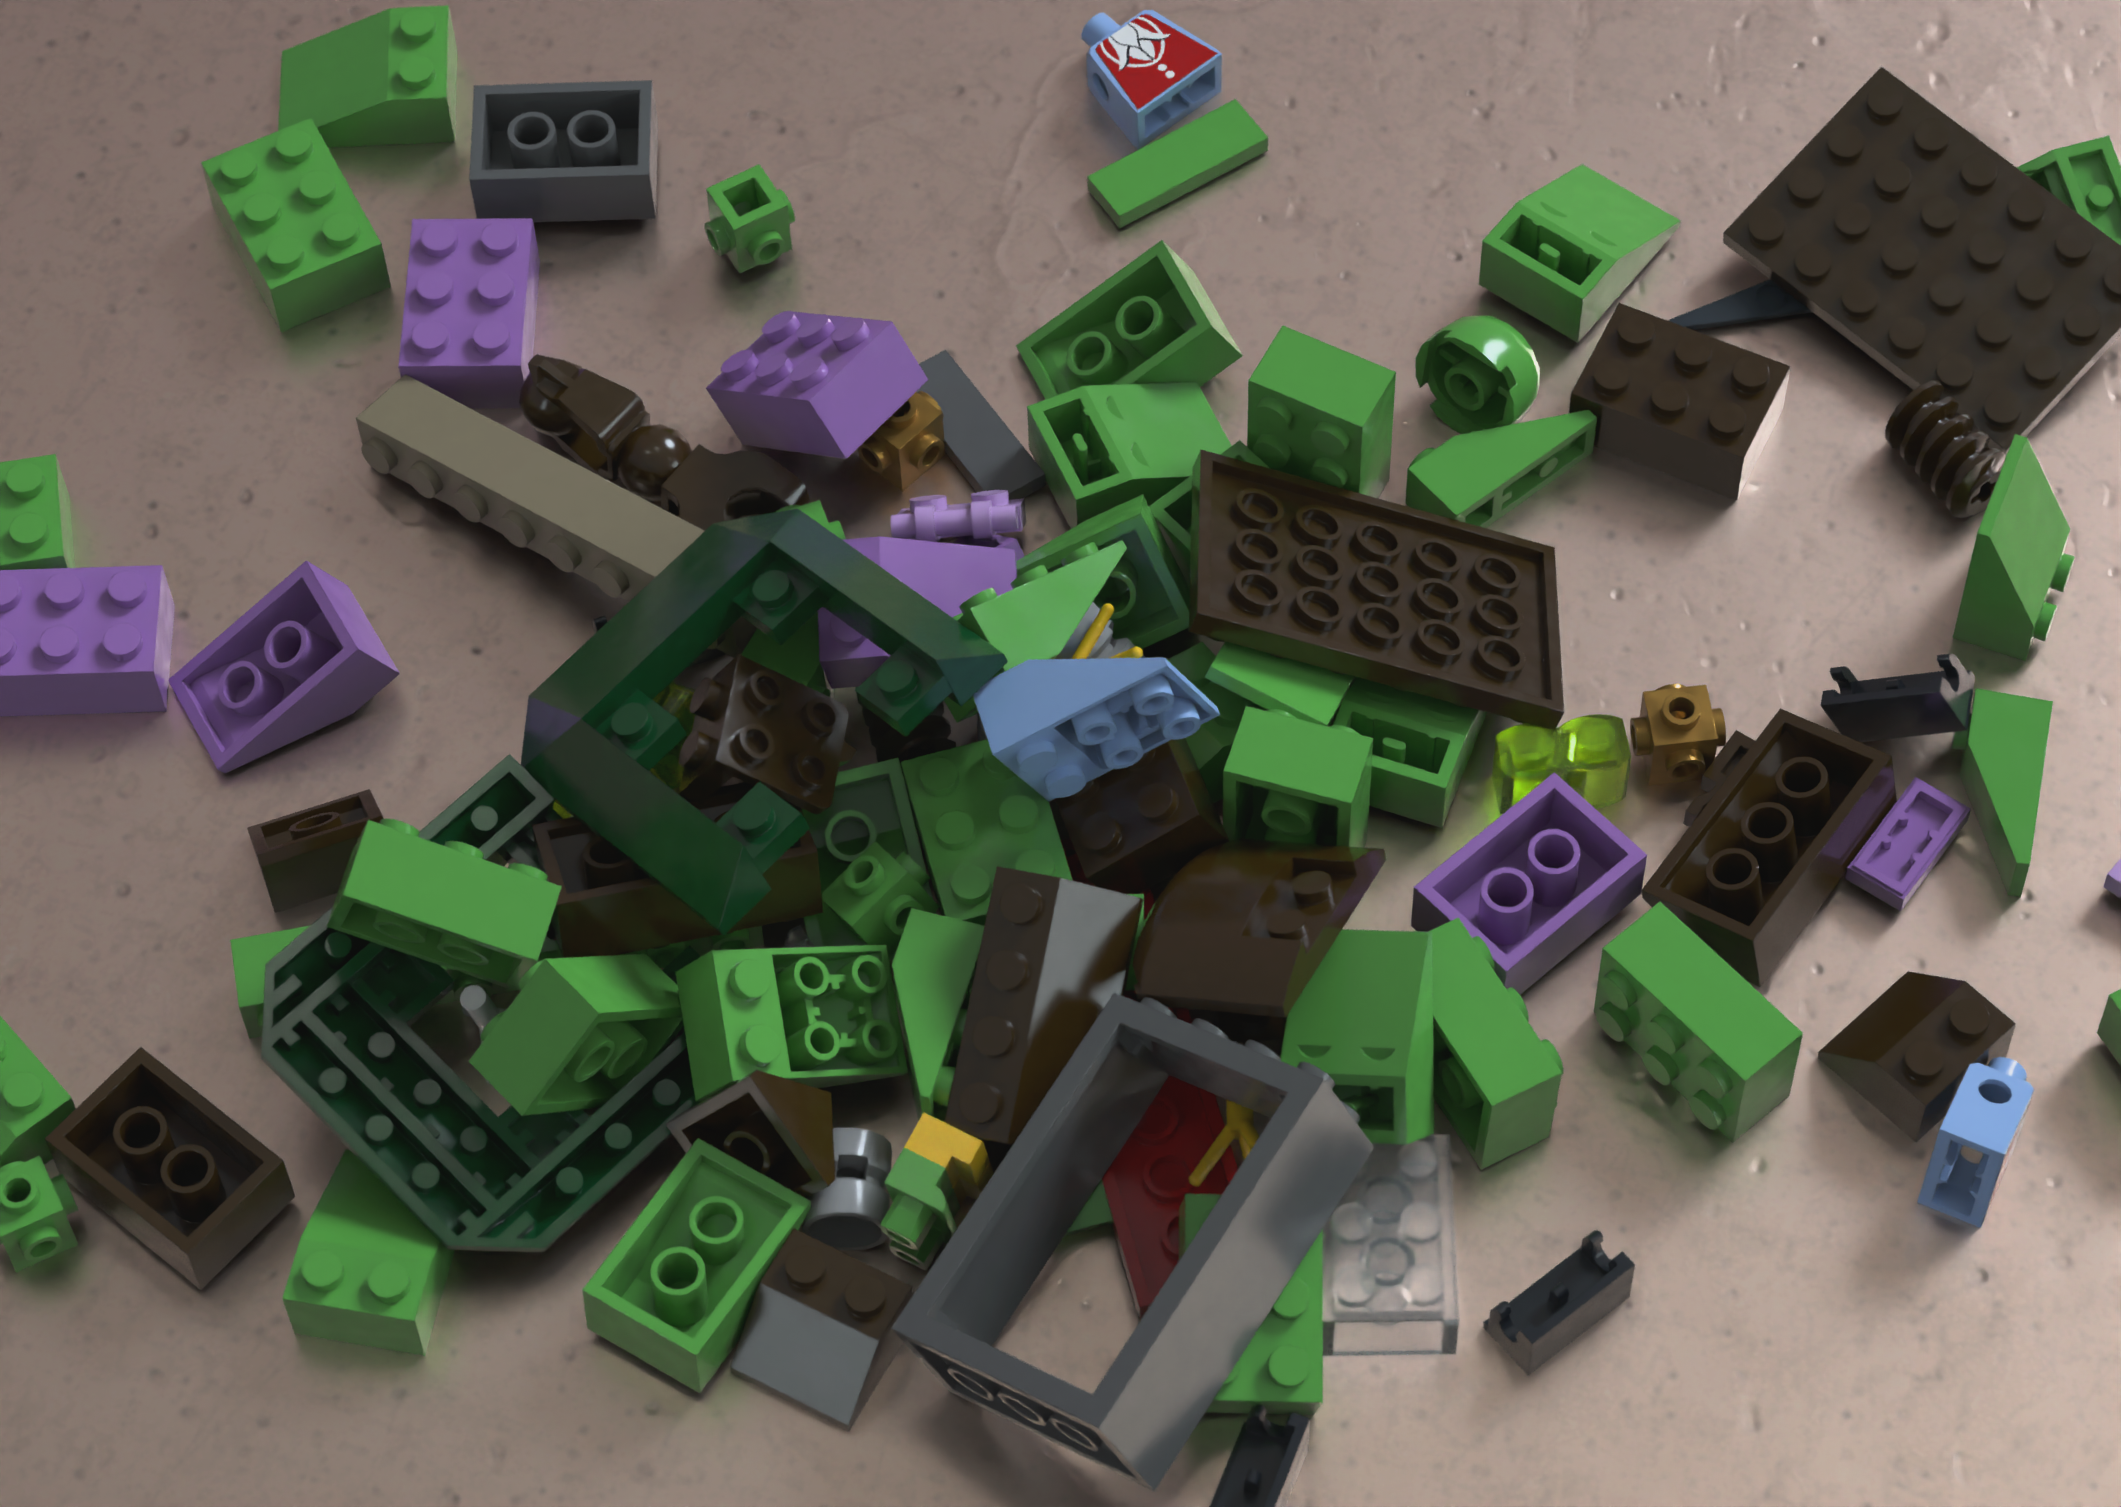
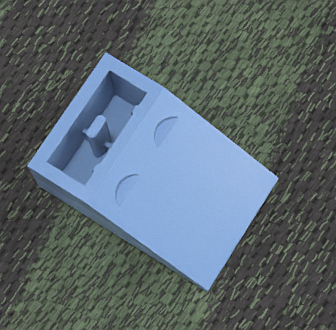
[973,657,1220,801]

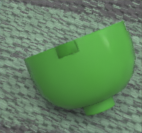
[1415,315,1540,434]

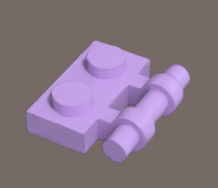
[890,490,1026,542]

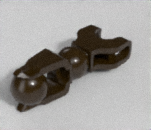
[519,354,811,531]

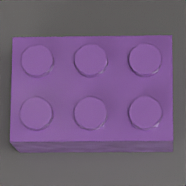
[399,218,540,409]
[706,311,929,459]
[0,565,175,717]
[1411,772,1647,995]

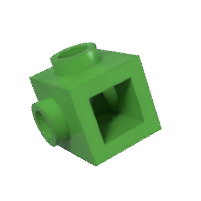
[704,164,795,274]
[822,841,940,957]
[0,1155,79,1272]

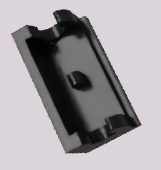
[1820,653,1975,742]
[1483,1230,1635,1375]
[1210,1404,1310,1507]

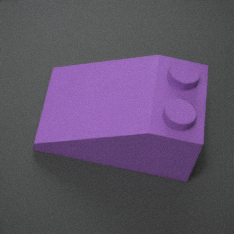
[818,536,1017,689]
[168,560,400,773]

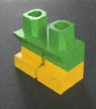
[880,1112,994,1271]

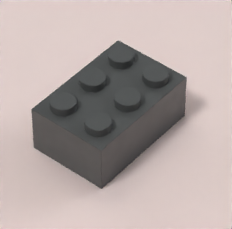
[469,80,658,222]

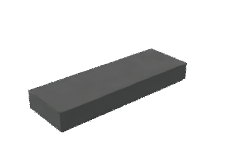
[916,349,1046,500]

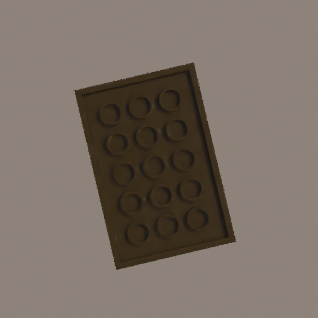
[1723,66,2121,460]
[1189,449,1564,730]

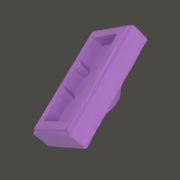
[1845,777,1971,911]

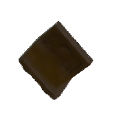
[678,654,848,814]

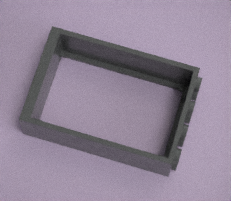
[891,993,1374,1492]

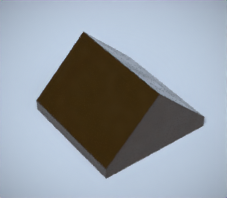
[247,789,383,913]
[666,1070,836,1198]

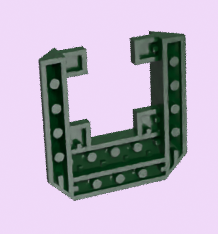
[520,509,1008,936]
[261,754,701,1252]

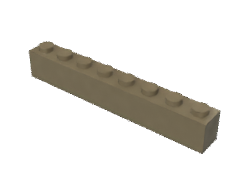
[356,374,757,658]

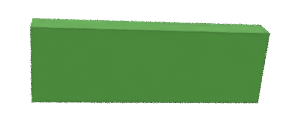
[1087,99,1268,228]

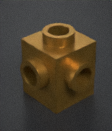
[857,391,945,492]
[1630,684,1726,786]

